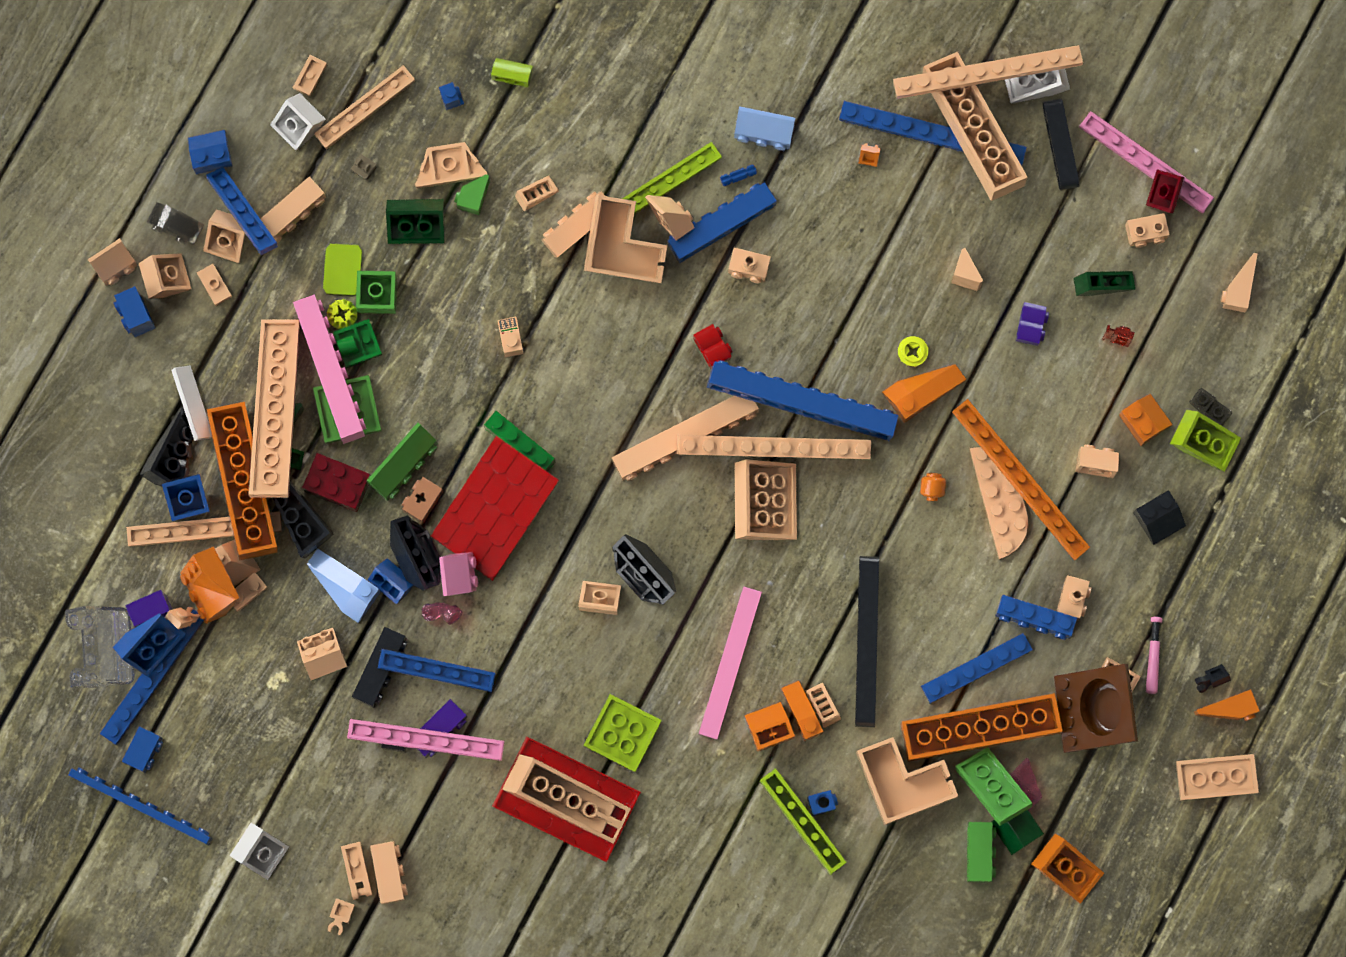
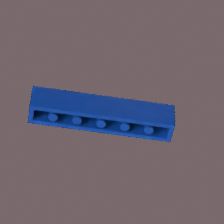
[668,182,777,263]

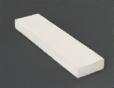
[172,366,212,441]

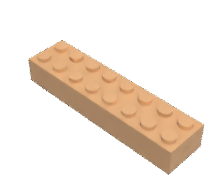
[922,52,1027,201]

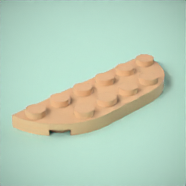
[969,447,1028,560]

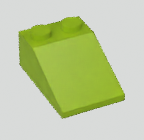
[1170,410,1241,472]

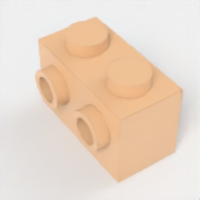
[1125,213,1169,248]

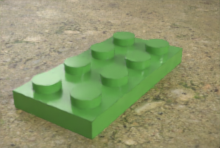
[955,747,1032,826]

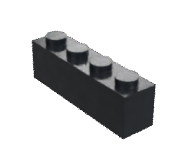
[352,626,408,708]

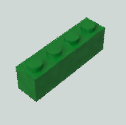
[484,411,556,472]

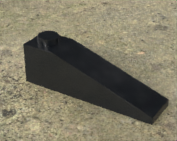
[140,407,194,487]

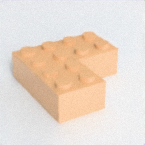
[584,195,667,283]
[856,737,958,826]

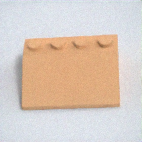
[735,459,797,540]

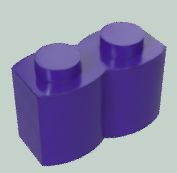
[1016,302,1049,346]

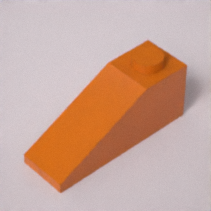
[781,681,823,741]
[1194,690,1259,721]

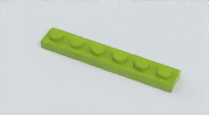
[622,142,722,214]

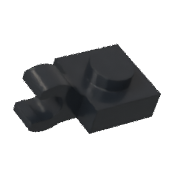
[1194,664,1231,693]

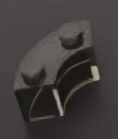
[147,202,204,245]

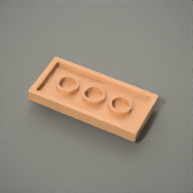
[1176,754,1259,801]

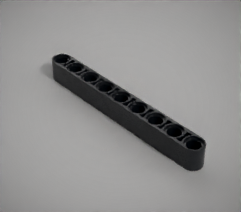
[855,556,879,727]

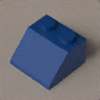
[188,130,233,174]
[162,474,209,521]

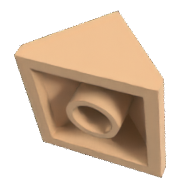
[951,248,983,291]
[578,581,621,615]

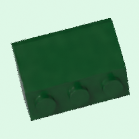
[386,199,445,244]

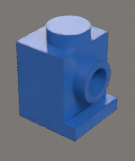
[439,82,464,110]

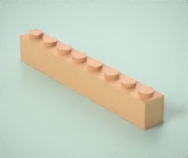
[612,396,759,481]

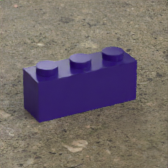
[417,699,467,758]

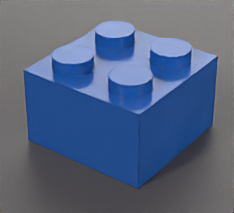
[113,286,155,337]

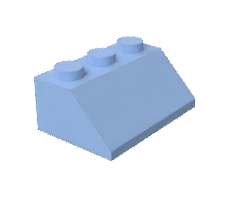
[734,106,795,150]

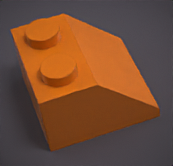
[1119,394,1172,446]

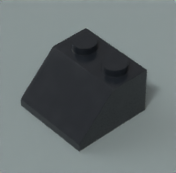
[1133,490,1186,545]

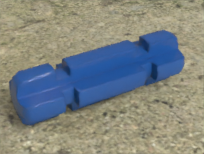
[720,164,757,186]

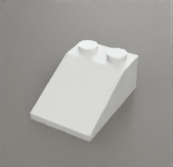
[1005,49,1070,103]

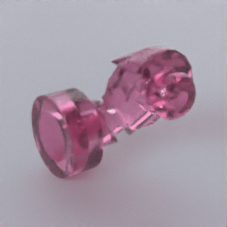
[421,602,463,625]

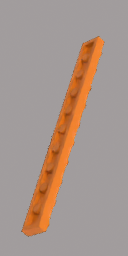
[952,399,1090,560]

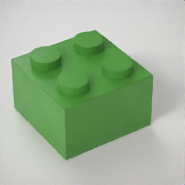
[356,271,397,314]

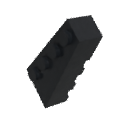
[273,480,334,559]

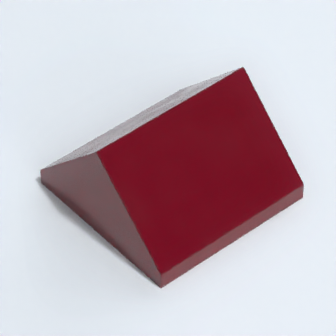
[1146,169,1185,214]

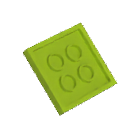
[583,694,662,772]

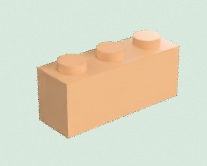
[370,841,408,905]

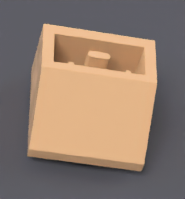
[297,628,347,680]

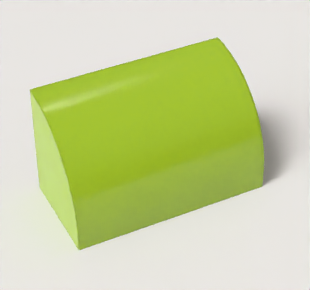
[491,58,534,88]

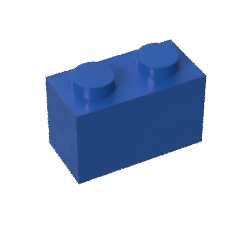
[122,726,163,773]

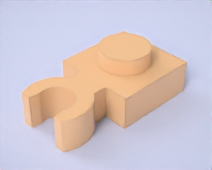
[165,607,200,629]
[328,898,355,935]

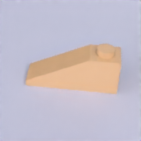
[1221,253,1257,312]

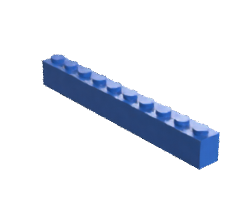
[706,361,898,441]

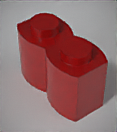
[692,324,733,369]

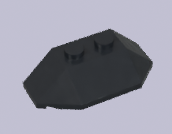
[390,515,441,591]
[612,534,677,605]

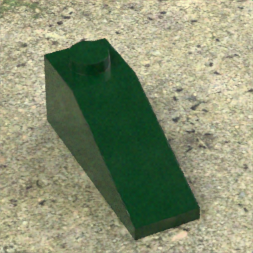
[1073,271,1135,296]

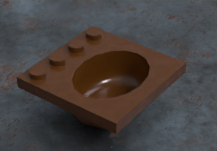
[1054,664,1138,753]

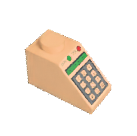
[498,317,524,358]

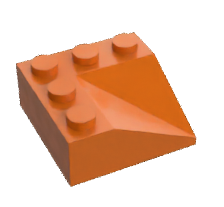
[180,546,239,624]

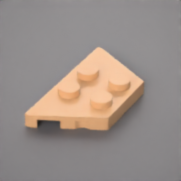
[415,142,488,189]

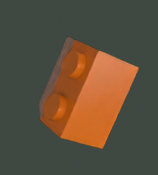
[1031,834,1104,904]

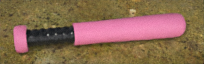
[1146,617,1163,694]

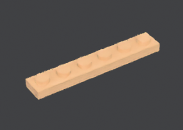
[314,65,415,149]

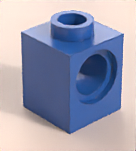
[807,790,838,816]

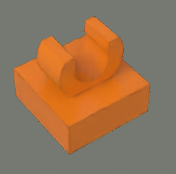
[858,143,880,167]

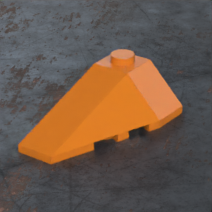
[882,364,966,423]

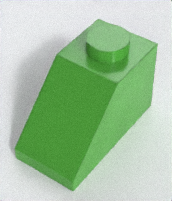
[454,174,490,215]

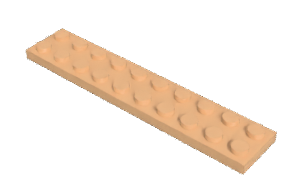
[249,320,300,498]

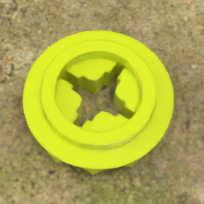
[327,299,357,329]
[898,336,928,367]

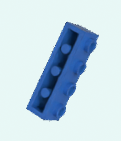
[995,595,1077,640]

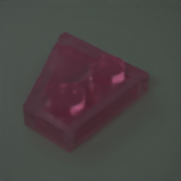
[1010,758,1042,811]

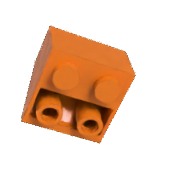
[744,702,795,752]

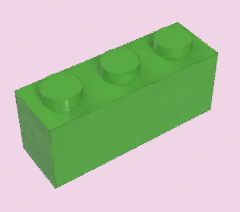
[967,822,996,882]

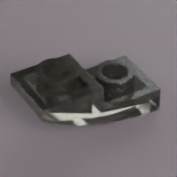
[1189,387,1232,426]

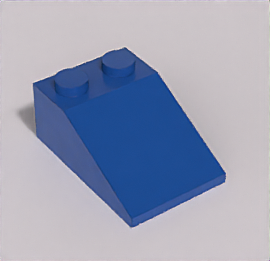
[113,614,186,676]

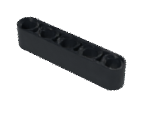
[1042,99,1079,190]

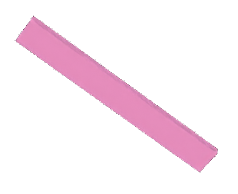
[1079,111,1214,214]
[699,586,762,740]
[347,719,505,761]

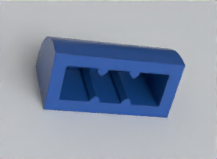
[368,558,414,604]

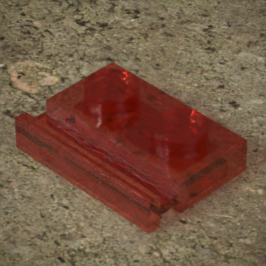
[1101,325,1135,347]

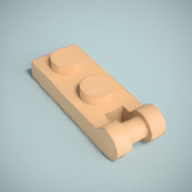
[341,842,372,900]

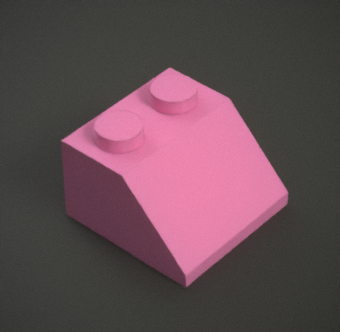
[439,552,478,596]

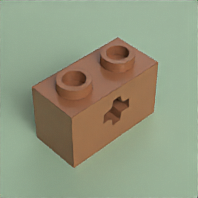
[402,477,443,524]

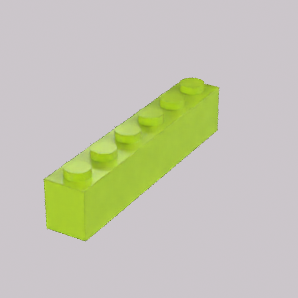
[760,768,847,875]

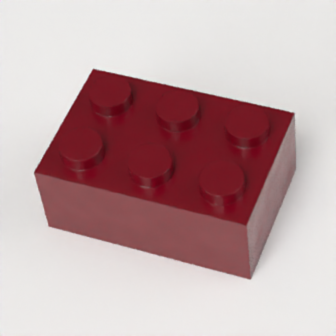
[302,453,371,512]

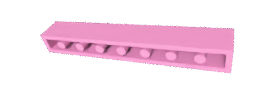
[293,295,366,444]

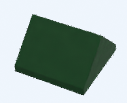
[992,810,1044,855]

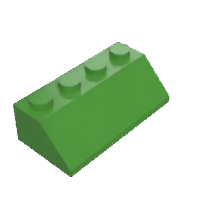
[367,422,438,501]

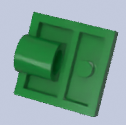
[333,319,382,368]

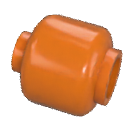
[920,473,946,501]

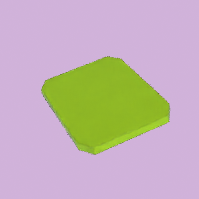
[323,244,362,296]

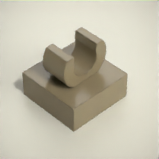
[350,154,377,181]

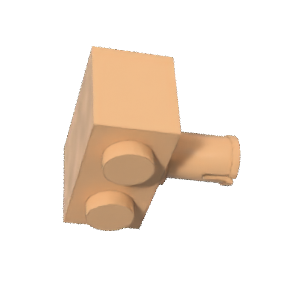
[728,248,771,283]
[1057,575,1092,621]

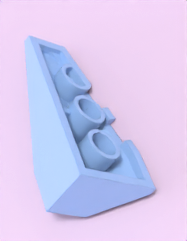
[307,549,380,623]

